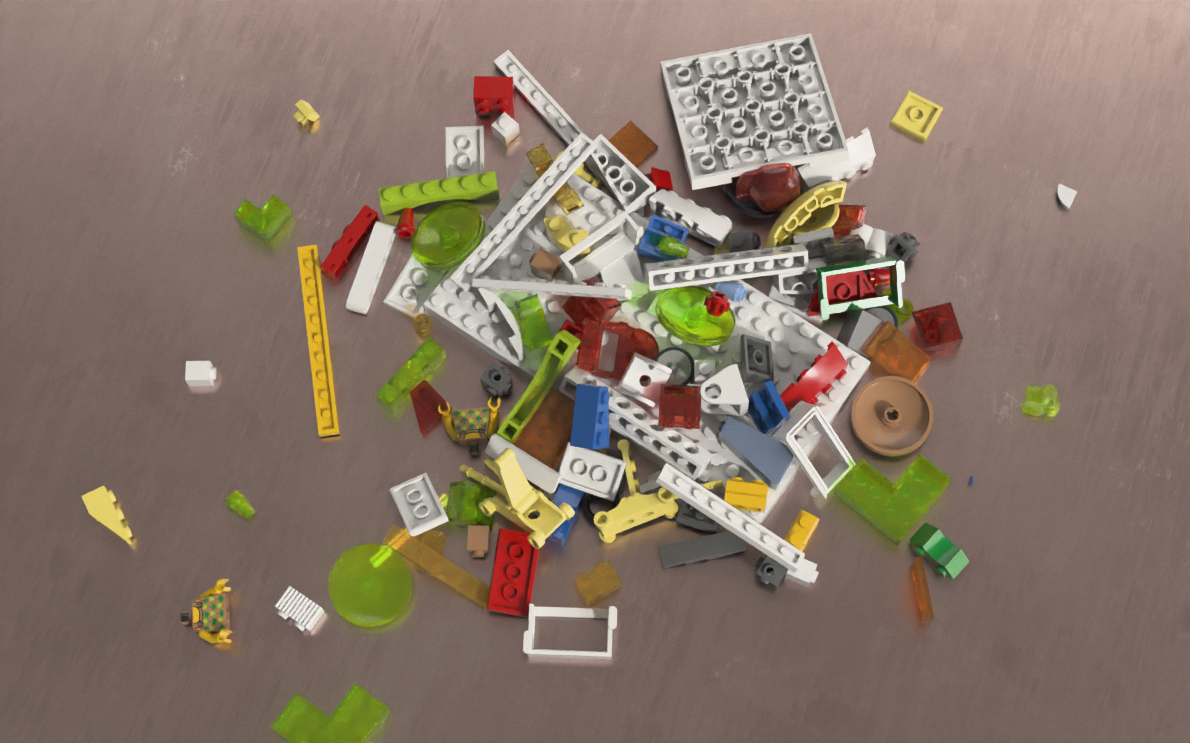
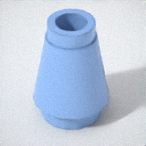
[715,281,747,303]

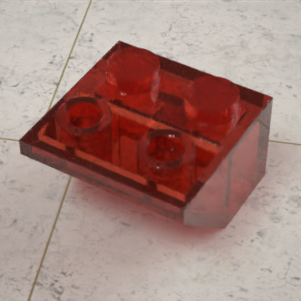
[562,276,622,334]
[912,302,963,351]
[658,384,701,430]

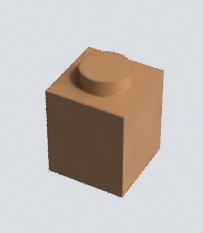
[529,248,562,282]
[467,525,490,558]

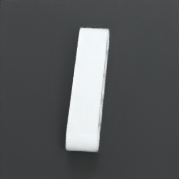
[346,221,396,315]

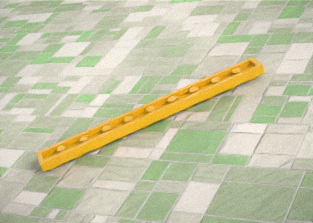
[297,244,340,437]

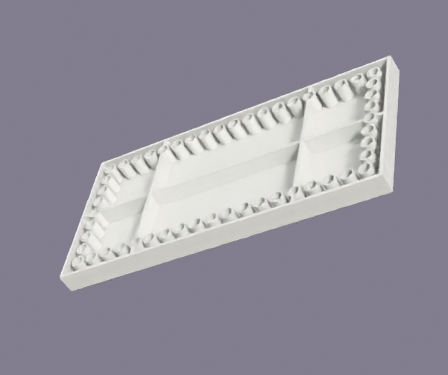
[424,152,871,525]

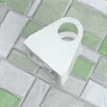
[616,353,672,408]
[699,364,749,416]

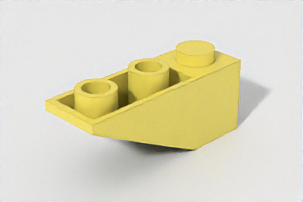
[82,486,133,545]

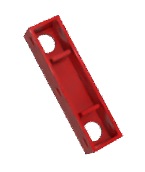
[320,205,380,281]

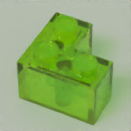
[234,195,292,243]

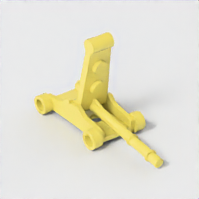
[594,439,723,544]
[460,448,575,549]

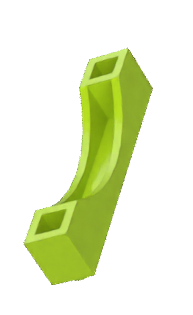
[378,171,499,215]
[496,330,581,445]

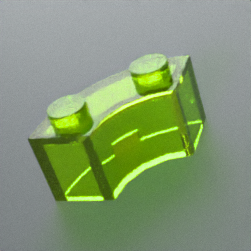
[513,294,553,351]

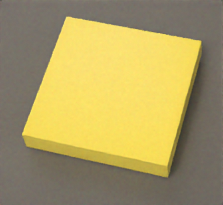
[890,91,943,142]

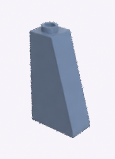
[718,416,794,491]

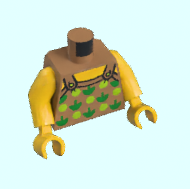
[438,397,501,456]
[181,579,233,644]

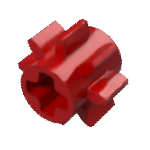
[704,291,730,317]

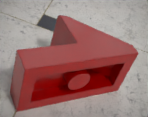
[643,167,673,193]

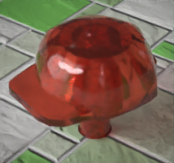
[735,163,801,212]

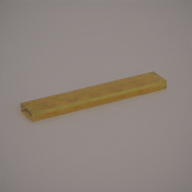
[381,524,490,610]

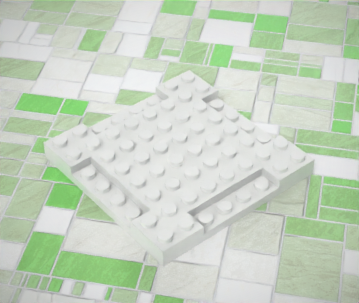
[660,33,849,190]

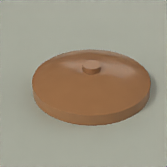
[851,376,933,456]

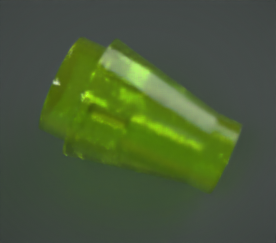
[658,235,690,258]
[225,490,255,520]

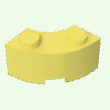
[544,215,590,258]

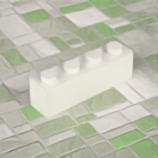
[794,128,876,193]
[589,134,656,214]
[649,189,733,249]
[772,252,855,295]

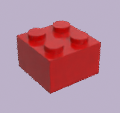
[473,76,515,116]

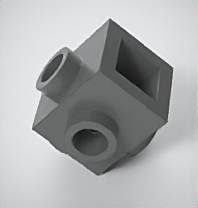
[886,232,920,262]
[480,363,513,398]
[755,555,788,587]

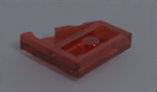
[832,205,868,236]
[410,379,452,435]

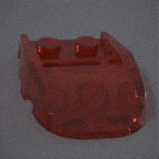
[575,318,659,382]

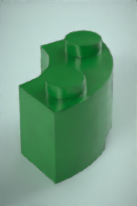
[909,522,969,579]

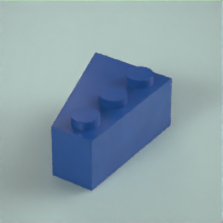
[570,384,610,449]
[545,483,585,547]

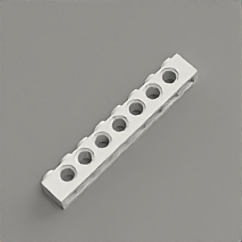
[644,244,809,291]
[559,365,713,481]

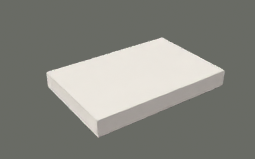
[445,126,485,178]
[593,244,648,304]
[383,253,448,321]
[768,284,823,323]
[558,442,627,502]
[389,473,449,538]

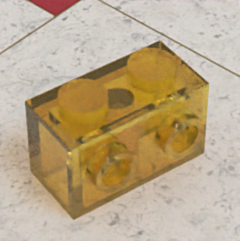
[574,561,622,607]

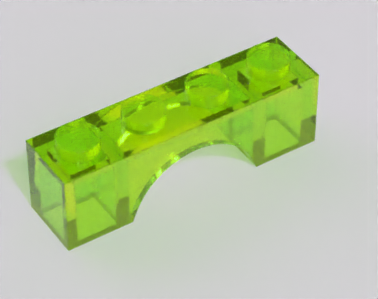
[375,337,446,415]

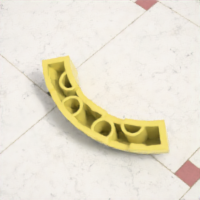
[763,180,847,249]

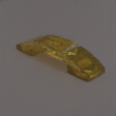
[526,143,584,215]

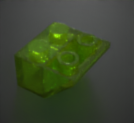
[445,480,497,530]

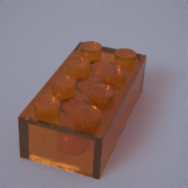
[514,388,575,469]

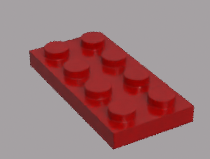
[486,528,538,618]

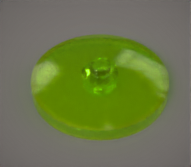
[411,201,485,270]
[655,285,736,346]
[329,543,413,627]

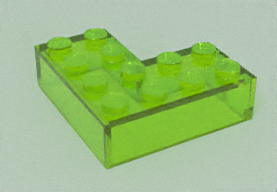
[834,454,952,546]
[270,683,392,743]

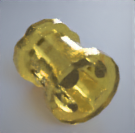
[413,314,433,337]

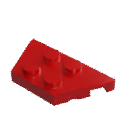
[806,270,878,317]

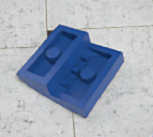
[637,214,689,262]
[748,381,790,435]

